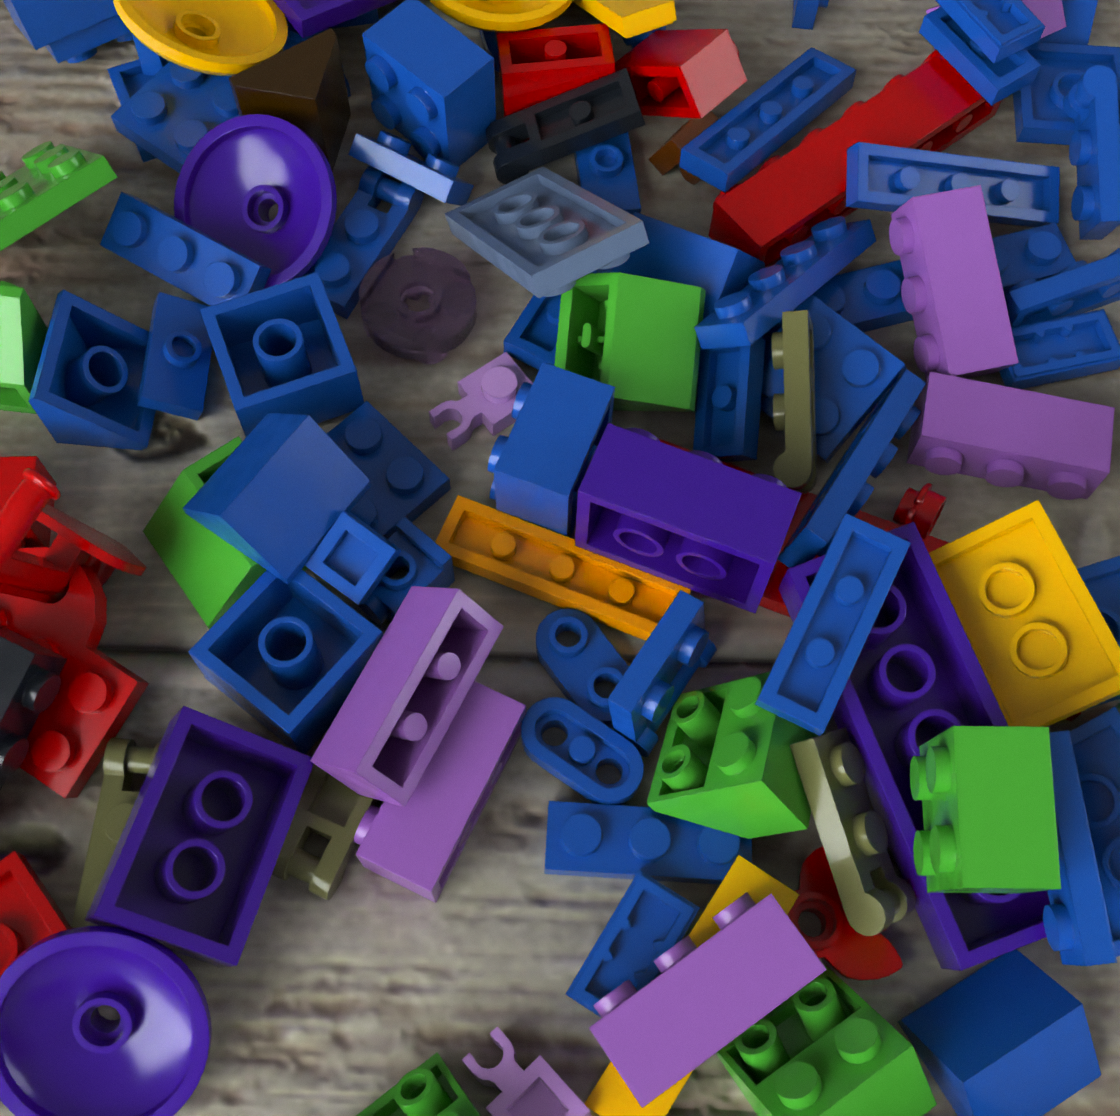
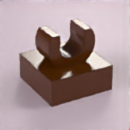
[648,111,719,185]

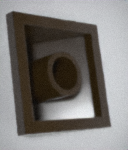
[229,28,351,172]

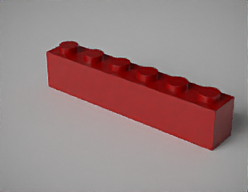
[708,50,1002,268]

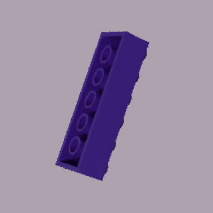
[778,522,1050,971]

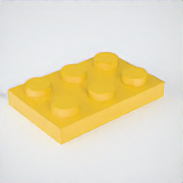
[929,499,1120,727]

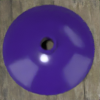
[174,114,337,289]
[0,926,212,1116]

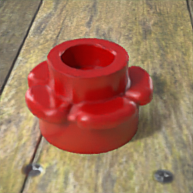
[893,483,947,539]

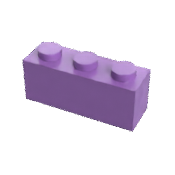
[889,185,1019,379]
[906,371,1115,500]
[310,586,504,807]
[354,681,526,903]
[589,892,827,1108]

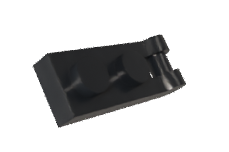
[486,67,646,184]

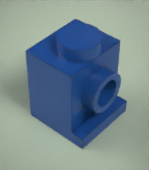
[358,517,455,625]

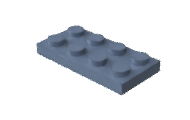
[445,167,649,298]

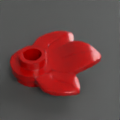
[787,846,903,981]

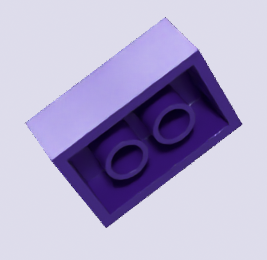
[575,423,802,614]
[85,706,314,968]

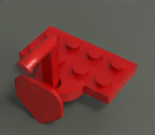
[0,468,149,799]

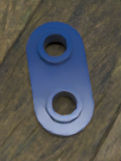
[536,608,629,728]
[521,697,644,805]

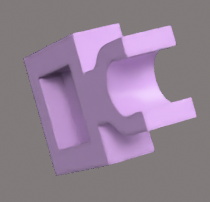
[429,352,533,451]
[462,1027,592,1116]

